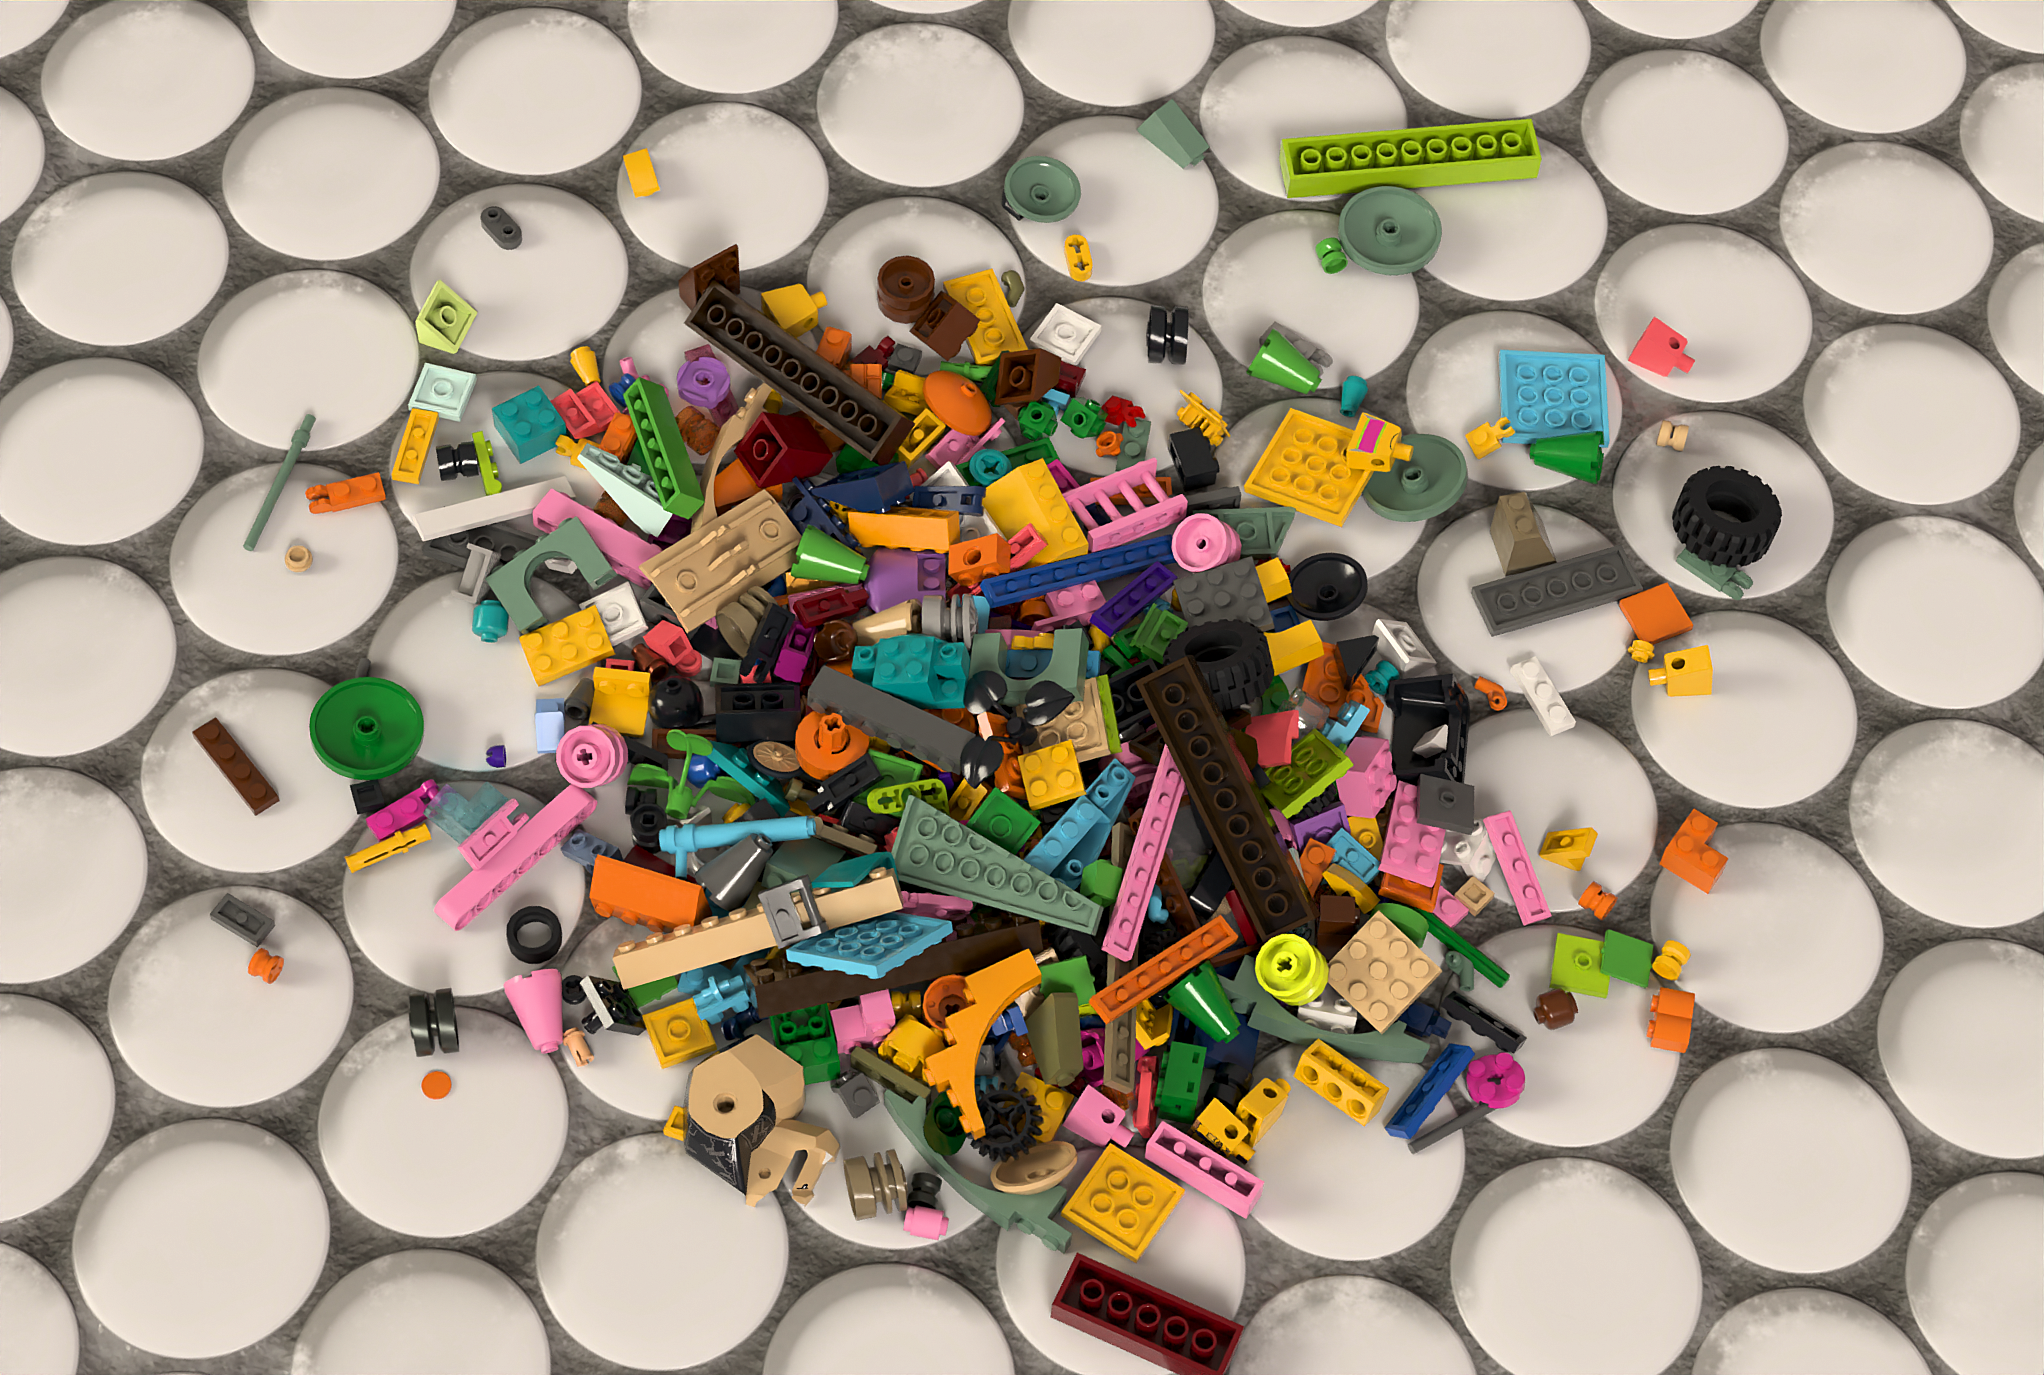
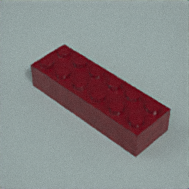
[1051,1252,1245,1375]

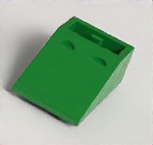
[769,1003,840,1085]

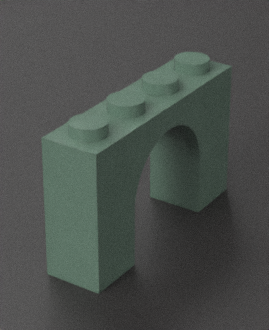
[485,516,617,635]
[968,628,1089,707]

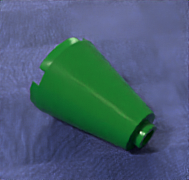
[1530,431,1605,484]
[1163,960,1241,1044]

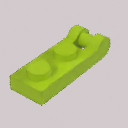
[472,431,502,496]

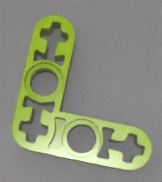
[867,779,950,816]

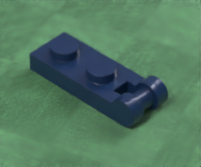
[912,486,986,517]

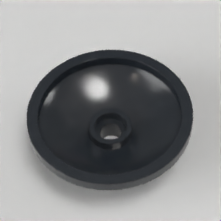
[1287,553,1368,621]

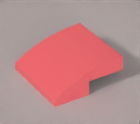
[550,381,620,439]
[1245,710,1299,768]

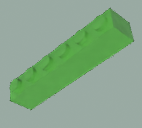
[623,377,705,519]

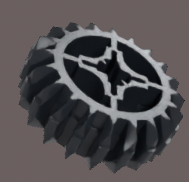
[965,1082,1044,1163]

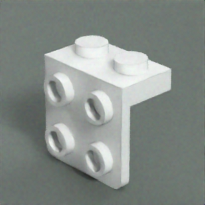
[1439,818,1497,883]
[1297,982,1357,1034]

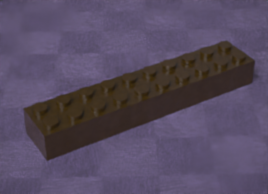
[684,280,915,465]
[1135,655,1321,944]
[743,907,1043,1019]

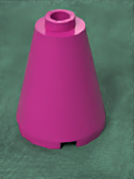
[1078,1028,1151,1087]

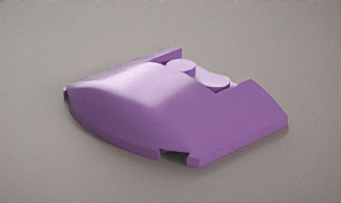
[863,546,946,620]

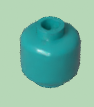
[472,600,509,643]

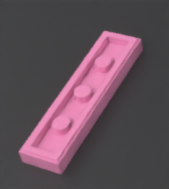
[1483,810,1552,926]

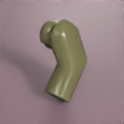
[1001,270,1025,308]

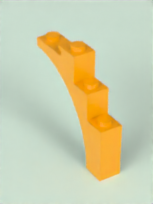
[923,948,1042,1140]

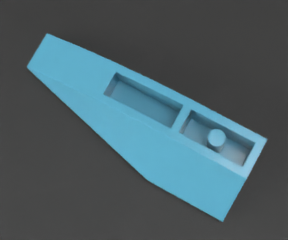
[1023,758,1136,890]

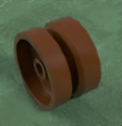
[877,255,935,324]

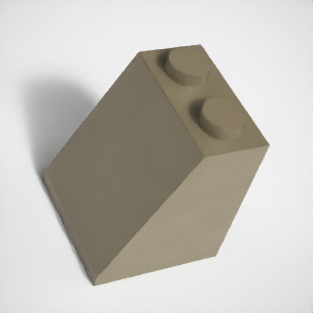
[1490,492,1557,576]

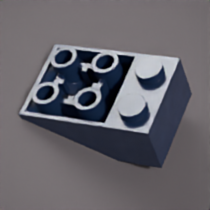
[1166,1009,1260,1074]

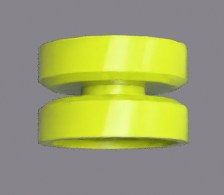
[1255,934,1329,1006]

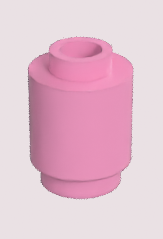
[903,1205,949,1240]

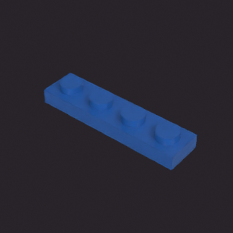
[1385,1043,1475,1139]

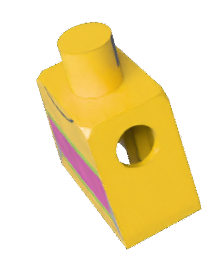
[1346,412,1414,472]

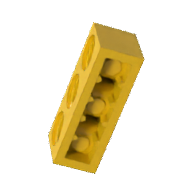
[1293,1038,1390,1126]

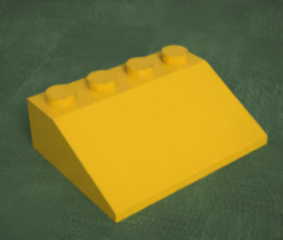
[982,458,1089,572]

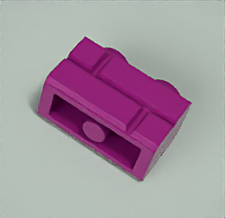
[774,620,818,683]

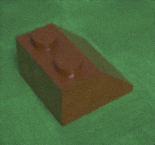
[909,290,980,361]
[995,348,1062,406]

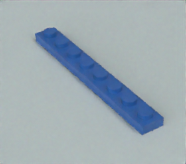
[980,534,1177,608]

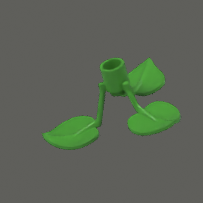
[627,729,756,820]

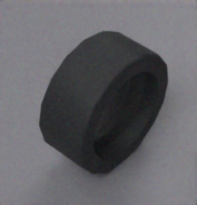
[506,906,562,964]

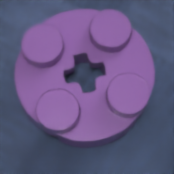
[677,357,730,409]

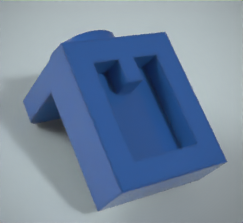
[991,1001,1028,1037]

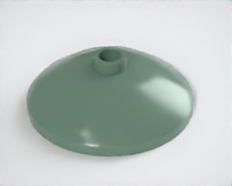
[1004,156,1081,223]

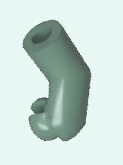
[1445,951,1474,991]

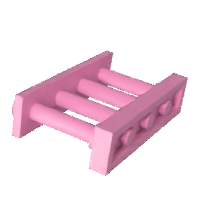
[1062,457,1188,554]

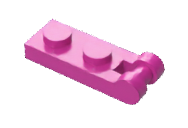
[365,779,449,842]

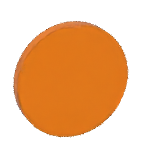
[421,1071,451,1100]

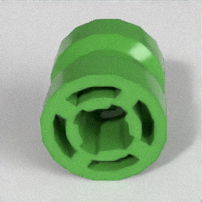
[1315,238,1348,274]

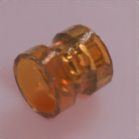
[1008,1033,1037,1067]

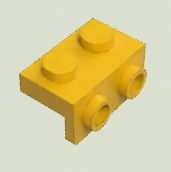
[884,370,936,417]
[1136,999,1174,1050]

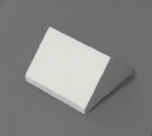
[1373,619,1437,679]

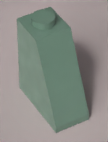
[1137,99,1210,169]

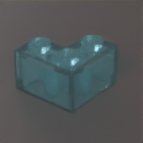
[423,781,508,844]

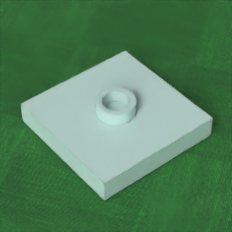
[408,363,477,422]

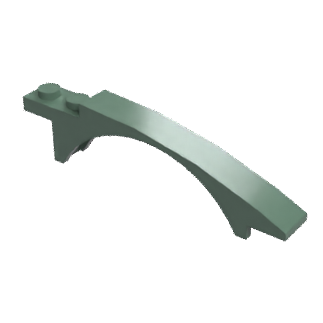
[1217,954,1430,1063]
[884,1089,1072,1254]

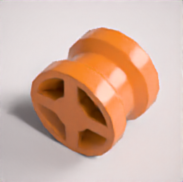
[248,948,284,984]

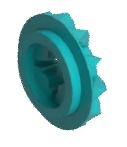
[969,449,1012,488]

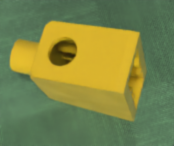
[761,284,827,338]
[1648,645,1713,697]
[1235,1078,1291,1149]

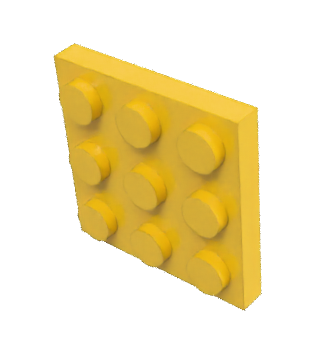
[1061,1143,1185,1263]

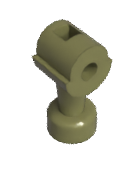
[783,778,837,816]

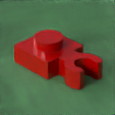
[1101,395,1146,427]

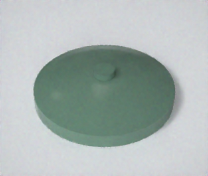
[1338,186,1442,275]
[1362,434,1468,522]

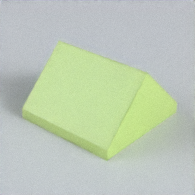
[415,280,478,354]

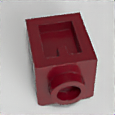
[1052,361,1086,398]

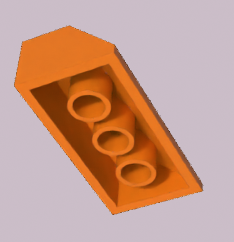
[589,854,712,933]

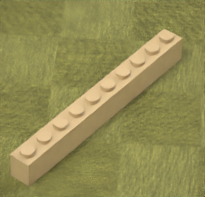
[612,867,904,990]

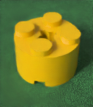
[878,1014,946,1083]

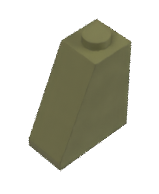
[1025,993,1084,1086]

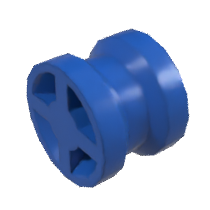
[609,373,636,407]

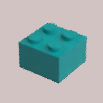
[492,385,567,464]

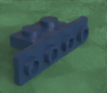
[786,476,863,555]

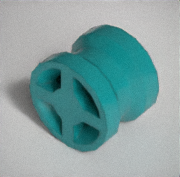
[1365,660,1400,695]

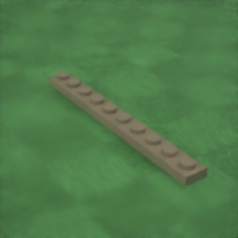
[1103,822,1139,1094]

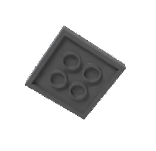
[1173,556,1275,632]

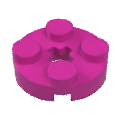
[1466,1053,1525,1109]

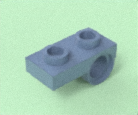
[560,829,623,876]

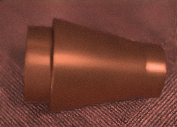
[631,643,669,682]

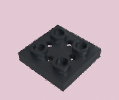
[580,975,646,1036]

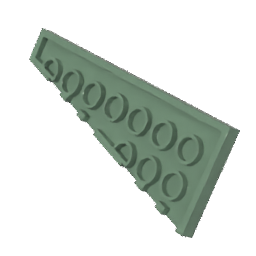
[891,795,1104,936]

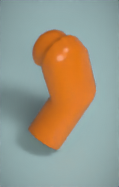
[1474,676,1507,711]

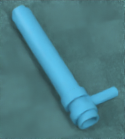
[659,816,816,881]

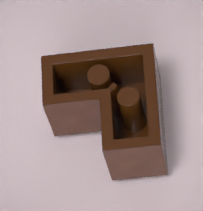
[1314,895,1360,963]

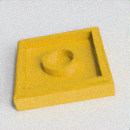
[642,997,717,1069]

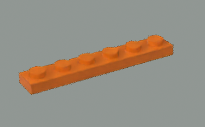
[1089,915,1239,1025]

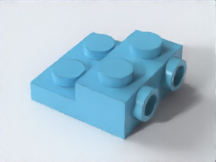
[1315,700,1370,747]

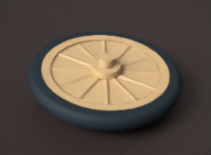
[747,740,804,779]

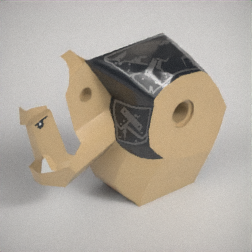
[683,1034,840,1207]

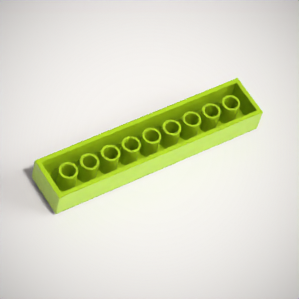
[1279,119,1542,198]

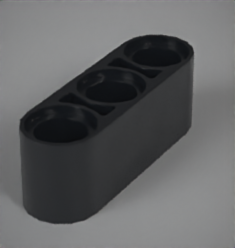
[1186,848,1233,921]

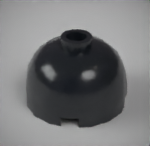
[648,676,704,729]

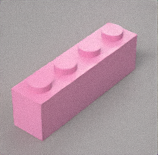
[1144,1121,1264,1219]

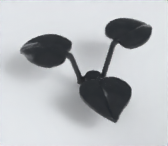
[960,670,1075,789]

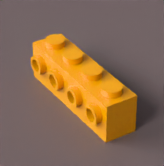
[848,506,960,553]

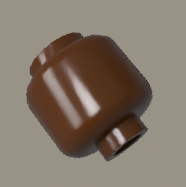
[1532,988,1578,1030]

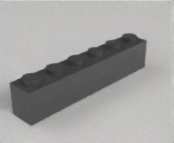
[807,665,976,775]

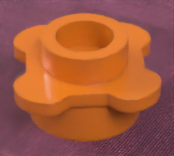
[1096,431,1124,457]

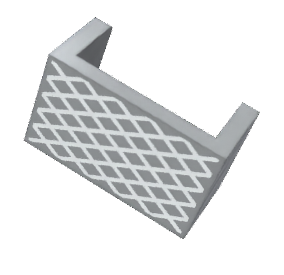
[451,543,501,605]

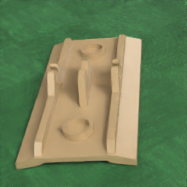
[638,489,802,634]

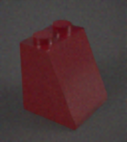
[734,411,833,488]

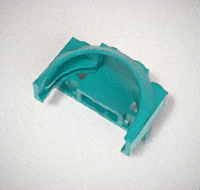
[851,633,971,710]

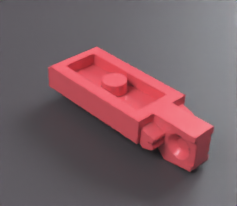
[1133,1056,1160,1138]

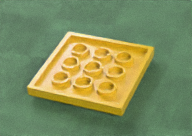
[1244,408,1374,527]

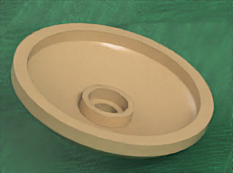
[990,1141,1078,1195]

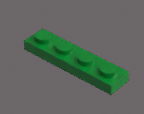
[955,437,1060,487]

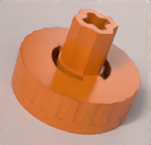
[795,711,869,781]

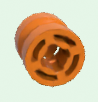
[1578,881,1618,921]

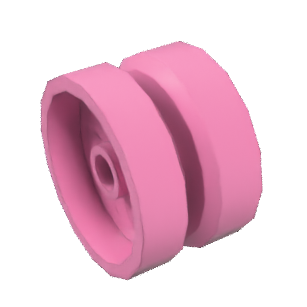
[1171,514,1242,574]
[556,724,628,788]

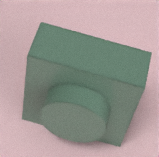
[710,657,742,687]

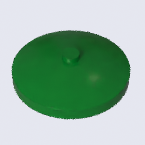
[309,677,424,780]

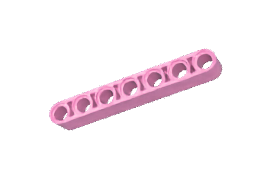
[434,784,598,931]

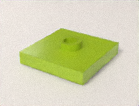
[1549,933,1610,999]

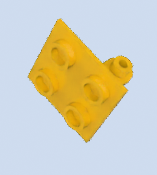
[1177,390,1230,446]

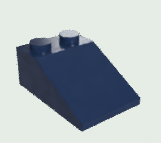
[811,461,915,514]

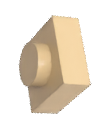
[1454,876,1495,916]

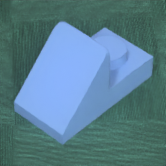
[535,698,566,754]

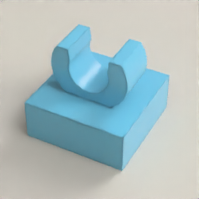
[1042,389,1071,418]

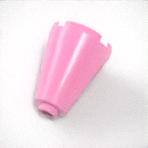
[503,969,563,1054]

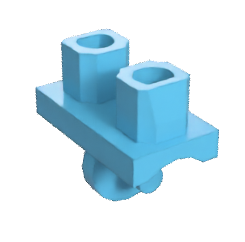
[693,975,749,1025]

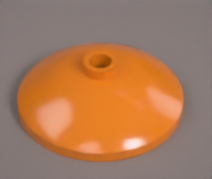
[923,370,992,436]

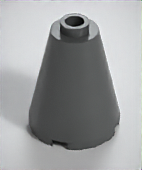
[695,833,773,912]

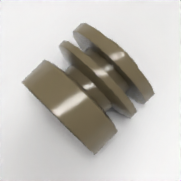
[715,586,779,658]
[843,1149,908,1221]

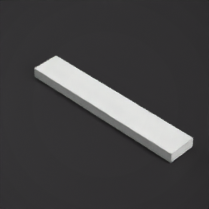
[413,476,576,541]

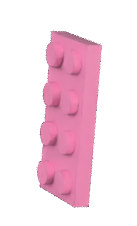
[1378,780,1446,888]

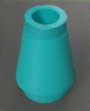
[1340,376,1368,417]

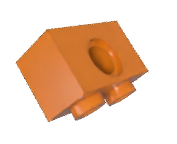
[948,533,1011,587]

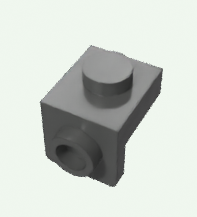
[831,1070,880,1118]

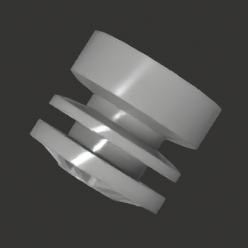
[922,594,979,653]

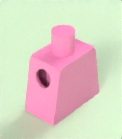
[1062,1085,1135,1148]

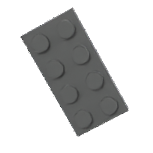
[422,506,539,569]

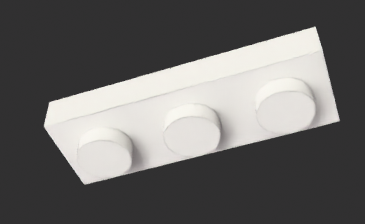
[1510,656,1576,737]

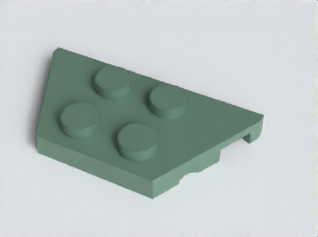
[1192,507,1296,560]

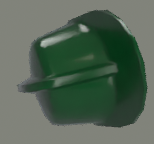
[923,1091,966,1156]

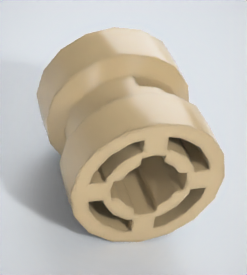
[1656,420,1689,452]

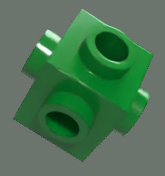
[1060,397,1108,439]
[1018,401,1058,441]

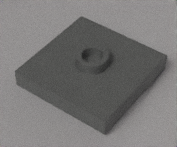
[1416,774,1474,835]

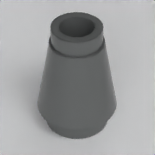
[564,678,595,720]

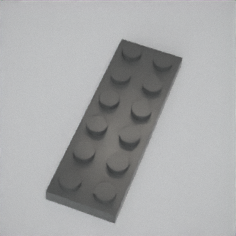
[1471,545,1643,637]

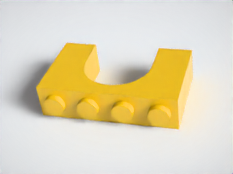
[1255,557,1325,676]

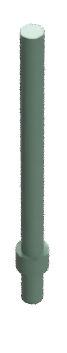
[243,414,316,551]

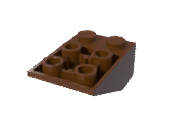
[678,244,740,311]

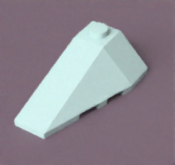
[577,443,672,537]

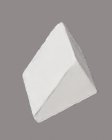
[1413,724,1448,758]

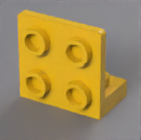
[588,667,652,738]

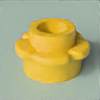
[1628,640,1655,663]

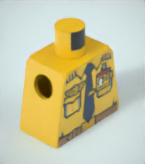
[1186,1098,1256,1165]

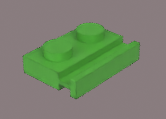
[1129,603,1188,664]

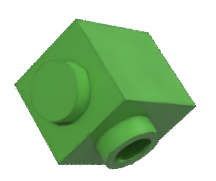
[1080,859,1123,908]

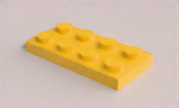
[943,269,1028,366]

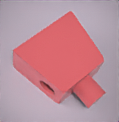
[1628,317,1695,377]

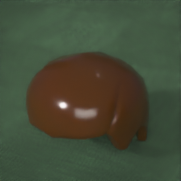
[814,619,858,662]

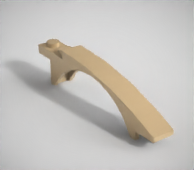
[690,382,772,534]

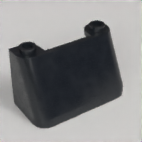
[1385,674,1470,786]

